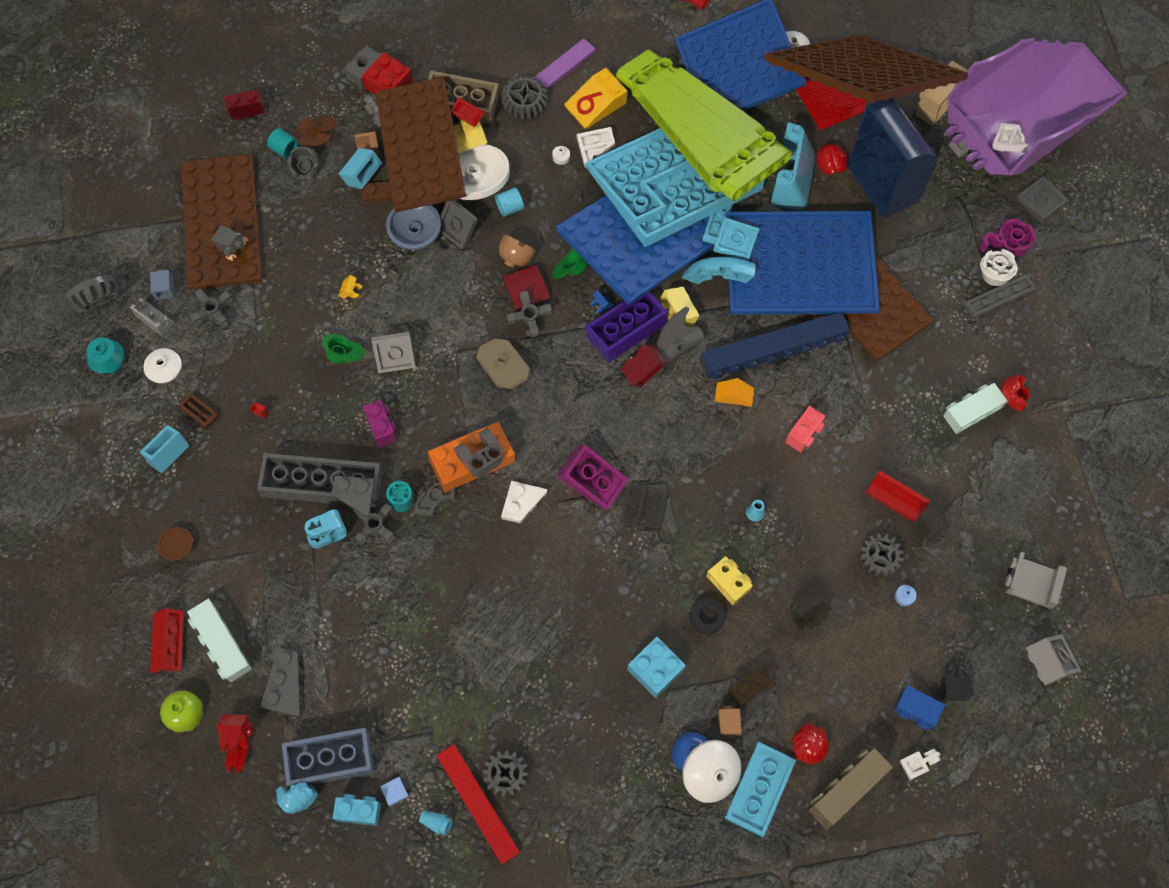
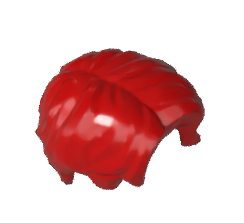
[816,144,848,175]
[1000,375,1031,411]
[792,723,829,764]

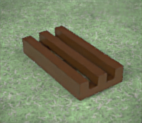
[178,392,220,430]

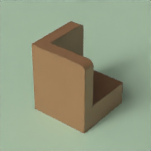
[354,131,380,156]

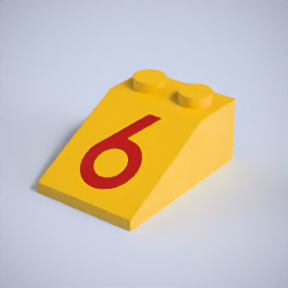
[564,68,627,130]

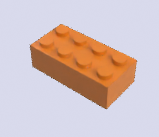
[428,421,515,493]

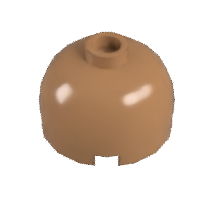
[499,235,536,268]

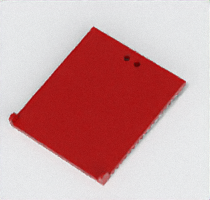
[795,76,868,131]

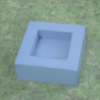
[380,777,409,806]

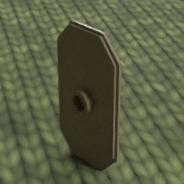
[476,338,530,389]

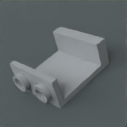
[1004,552,1067,609]

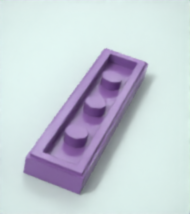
[534,39,596,90]

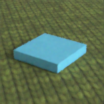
[713,217,760,261]

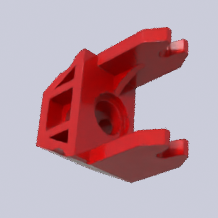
[217,714,253,774]

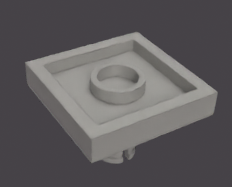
[372,332,416,373]

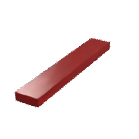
[436,744,520,865]

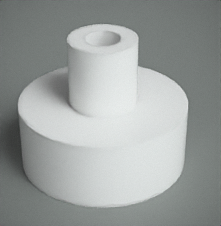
[552,146,570,165]

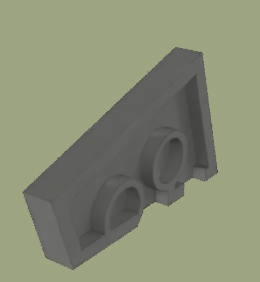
[260,648,301,718]

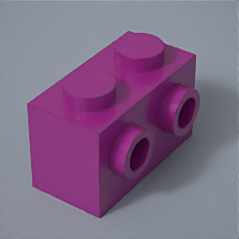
[363,400,397,448]

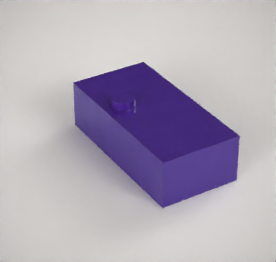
[585,292,668,363]

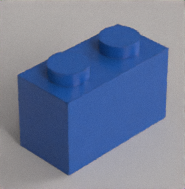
[893,685,945,730]

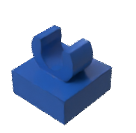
[590,290,616,313]

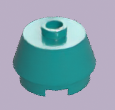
[86,337,124,374]

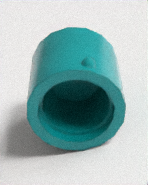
[267,128,299,159]
[386,481,414,512]

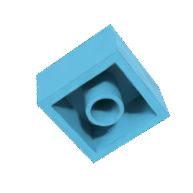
[627,637,686,698]

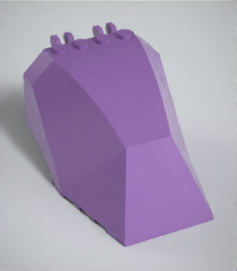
[945,38,1127,175]

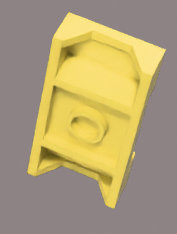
[454,120,487,153]

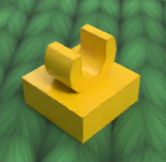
[338,275,362,299]

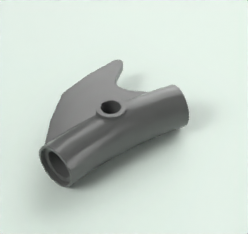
[656,307,704,368]

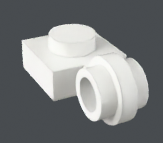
[899,749,941,780]

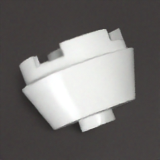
[980,249,1018,286]

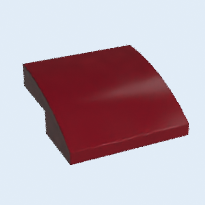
[502,265,550,311]

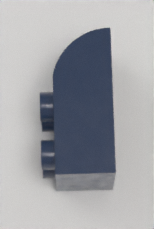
[847,98,937,218]

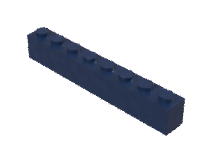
[700,312,850,379]

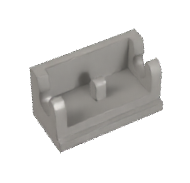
[129,298,175,337]

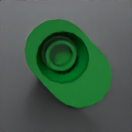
[552,248,589,279]
[322,334,365,364]

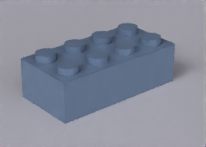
[282,728,374,788]

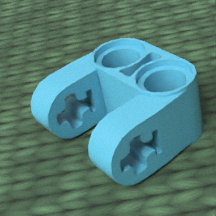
[305,510,347,548]

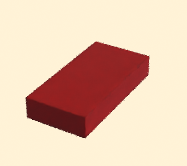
[451,97,485,128]

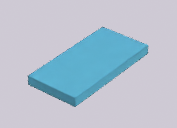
[724,742,796,838]

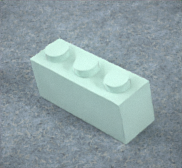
[943,383,1007,434]

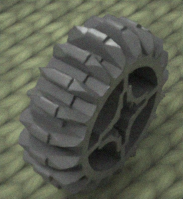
[501,75,548,120]

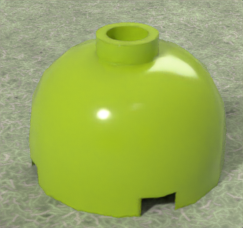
[160,691,203,733]

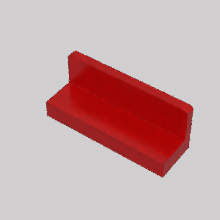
[866,471,930,523]
[150,608,184,673]

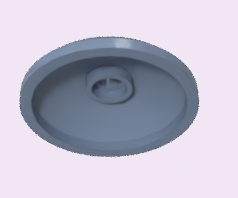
[386,205,441,250]

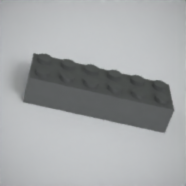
[257,453,383,508]

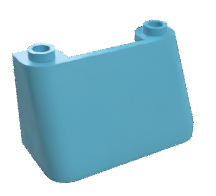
[770,123,816,211]

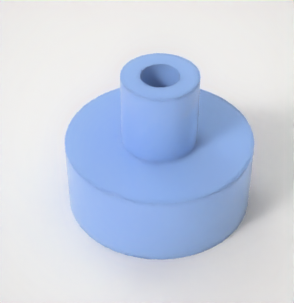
[895,585,916,606]

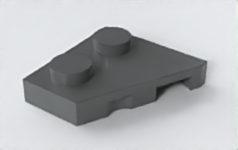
[332,476,375,517]

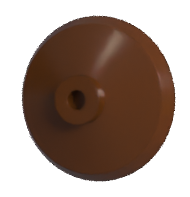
[157,527,193,561]

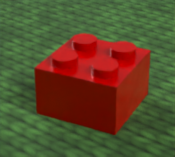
[362,52,413,95]

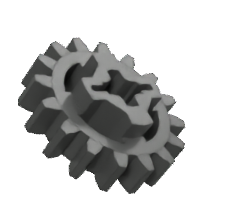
[860,533,904,577]
[482,750,528,797]

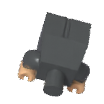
[211,225,248,261]

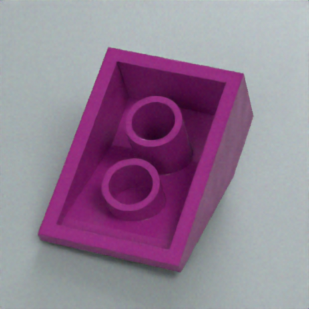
[556,444,628,510]

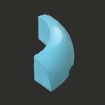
[682,257,755,284]

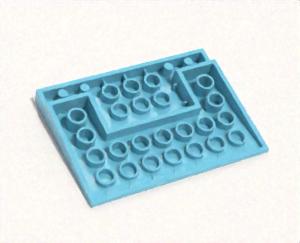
[585,128,764,247]

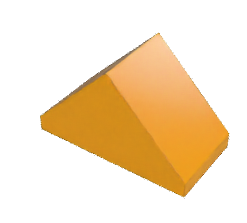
[715,378,754,407]

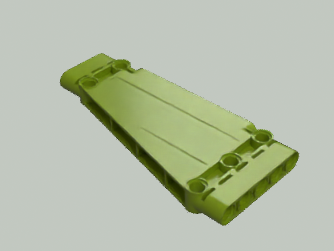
[616,50,792,202]

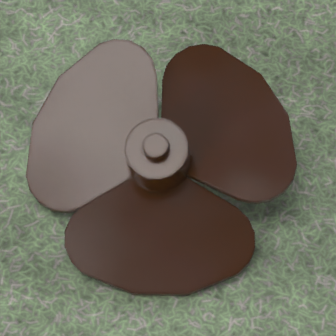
[293,116,337,147]

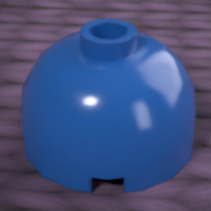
[671,732,708,771]

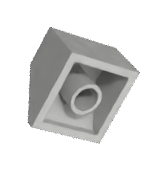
[1026,634,1081,685]

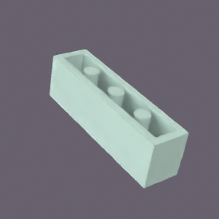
[187,599,252,682]

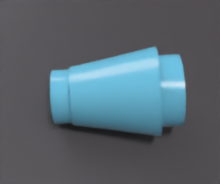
[746,500,765,522]
[419,810,452,835]

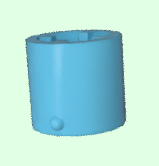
[495,187,524,217]

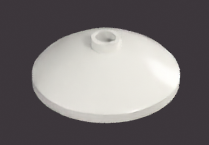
[683,740,741,803]

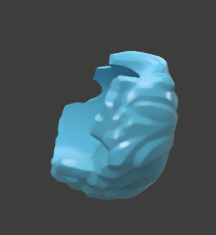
[276,782,318,814]

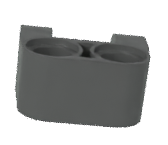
[454,428,503,477]

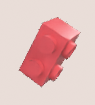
[785,406,825,453]

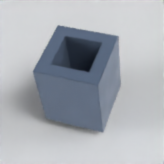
[150,270,174,300]

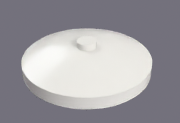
[459,144,510,200]

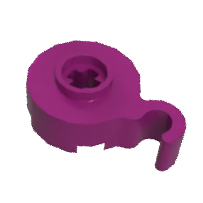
[979,219,1036,257]

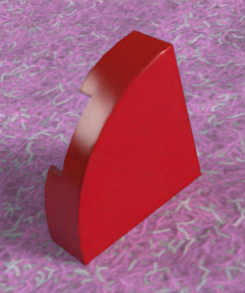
[250,403,269,419]

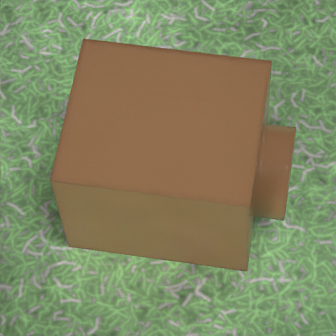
[717,706,742,738]

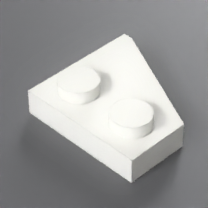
[992,123,1028,153]
[577,127,615,168]
[501,481,548,523]

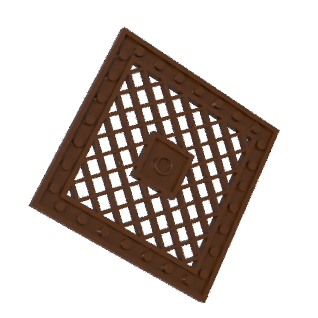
[764,35,968,103]

